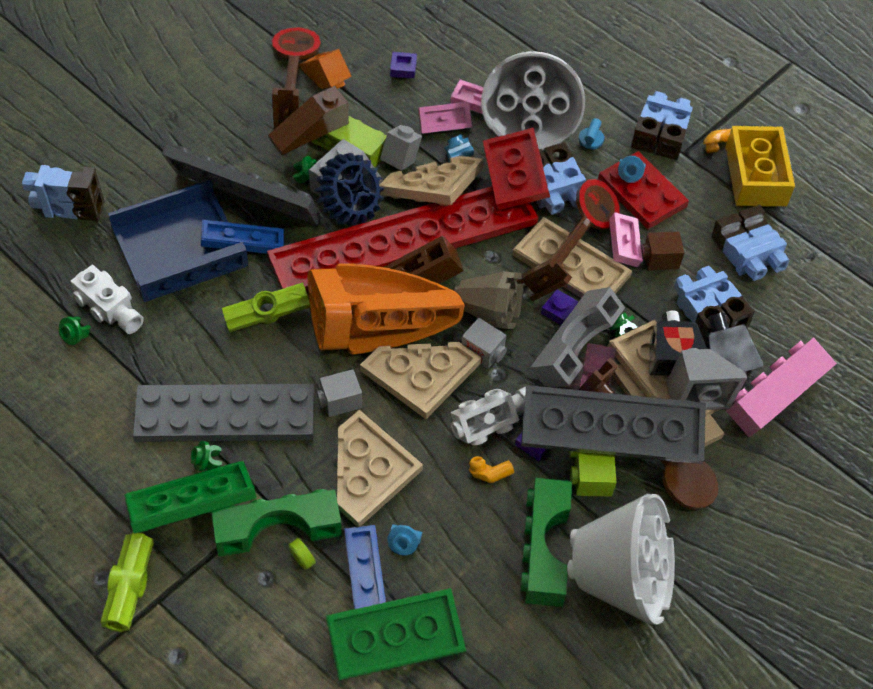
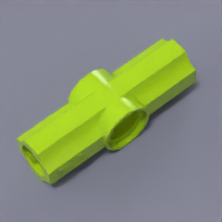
[222,283,311,332]
[101,532,153,632]

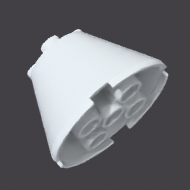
[481,52,585,150]
[568,494,675,624]

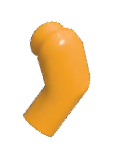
[703,129,731,153]
[469,456,514,483]

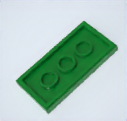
[124,461,257,534]
[326,588,466,681]

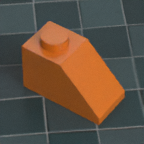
[299,49,352,89]

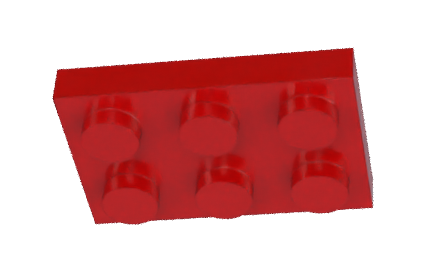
[483,128,550,210]
[598,151,689,230]

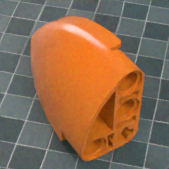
[308,263,465,354]

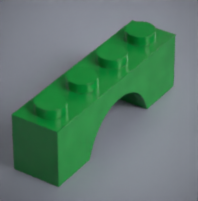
[520,478,572,607]
[212,489,342,557]

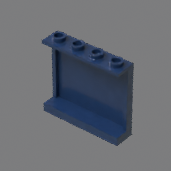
[108,180,248,302]

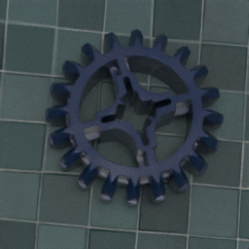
[314,153,385,226]

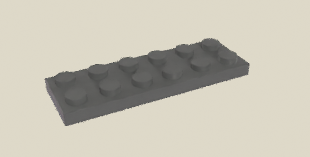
[162,145,322,227]
[133,384,314,442]
[521,385,706,464]

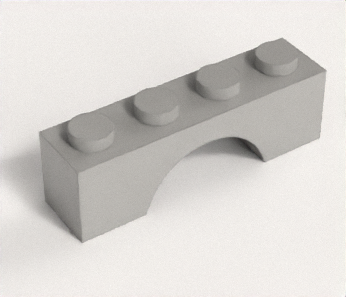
[530,287,625,388]

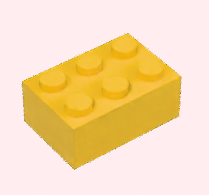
[725,126,795,206]

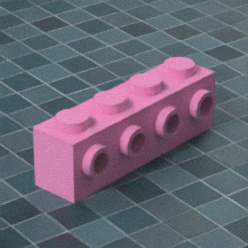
[726,338,837,437]

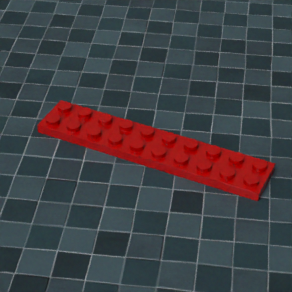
[267,186,538,292]

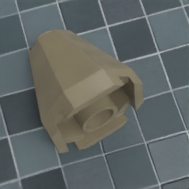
[454,271,523,329]

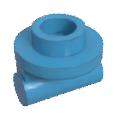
[579,118,604,149]
[444,135,474,162]
[618,156,646,182]
[388,525,422,555]

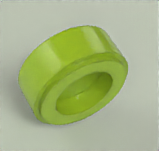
[288,538,316,570]

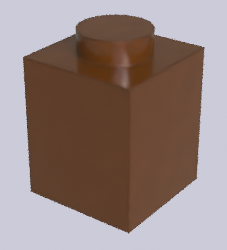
[641,231,684,271]

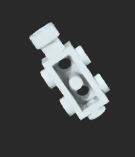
[71,264,144,334]
[450,387,526,445]

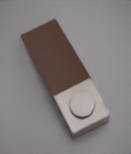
[268,86,349,155]
[384,235,464,284]

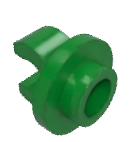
[293,156,317,183]
[609,312,638,338]
[58,316,91,345]
[190,441,222,471]

